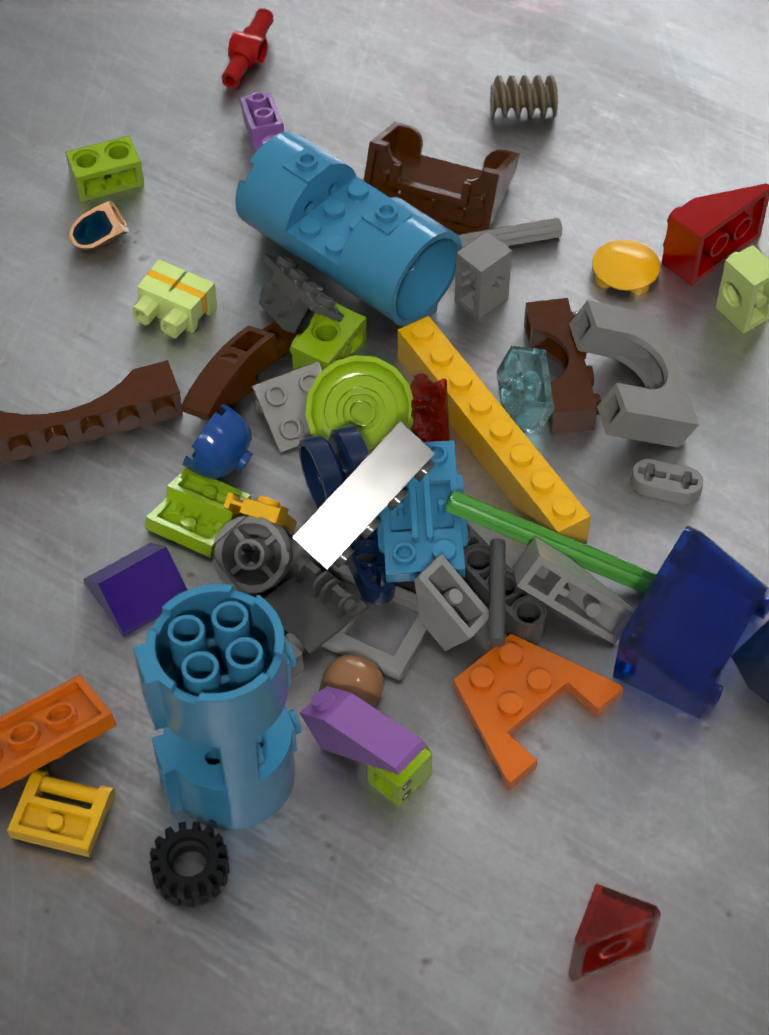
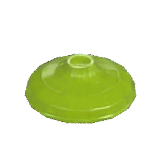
[305,355,415,452]

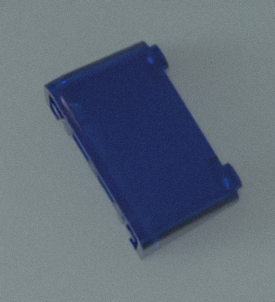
[613,526,769,719]

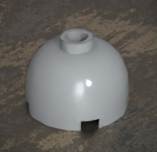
[212,516,293,593]

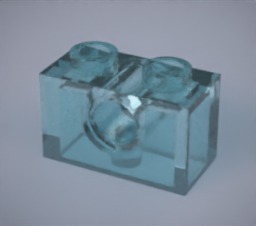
[496,345,554,434]

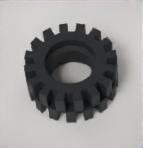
[149,821,230,907]

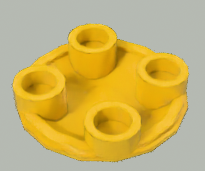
[592,239,660,295]

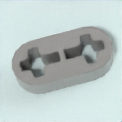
[631,459,703,505]

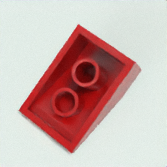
[661,183,769,286]

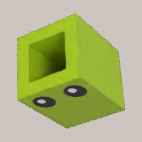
[367,744,432,807]

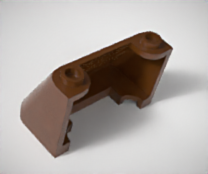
[364,122,520,233]

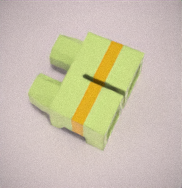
[132,259,217,339]

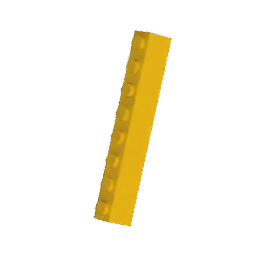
[398,316,591,544]

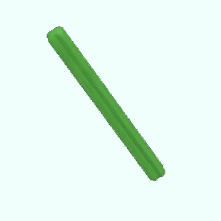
[446,491,666,598]

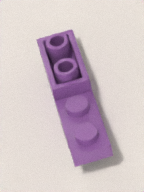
[239,92,284,155]

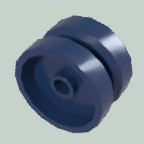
[298,424,369,510]

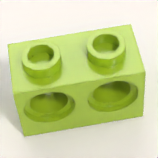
[65,135,144,202]

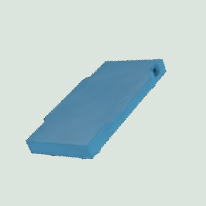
[377,440,468,583]

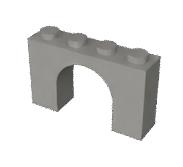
[569,300,699,448]

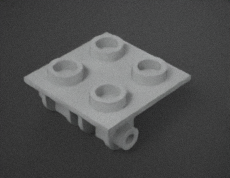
[252,361,323,453]

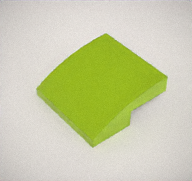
[145,468,251,558]

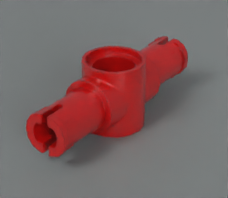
[221,8,274,89]

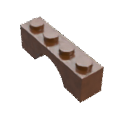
[524,298,601,435]

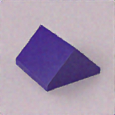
[83,543,187,637]

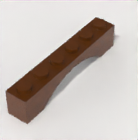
[0,360,183,464]

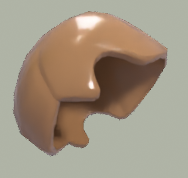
[319,654,385,707]

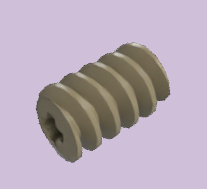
[490,75,558,117]

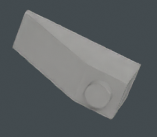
[513,537,638,645]

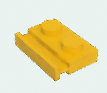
[223,492,297,536]

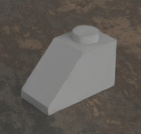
[414,554,489,651]

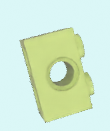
[716,245,769,334]

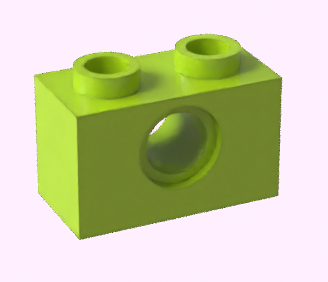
[290,303,367,370]

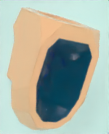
[68,201,129,250]

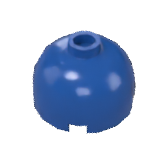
[182,404,253,479]

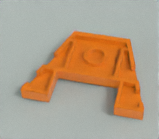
[453,634,624,790]

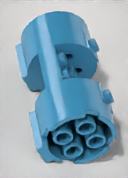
[235,131,462,326]
[133,584,301,830]

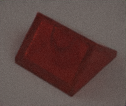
[568,883,661,982]

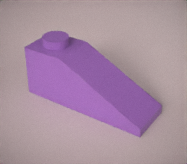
[300,686,426,775]

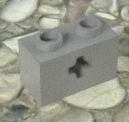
[454,232,512,320]

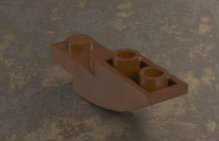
[181,323,300,421]

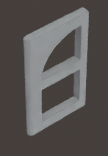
[276,547,429,681]

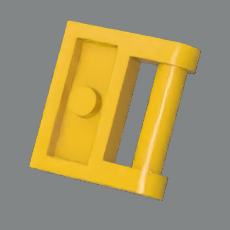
[7,769,115,858]

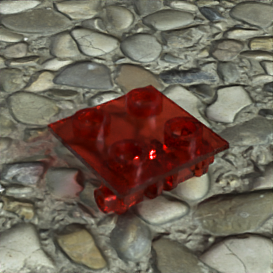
[410,374,450,442]

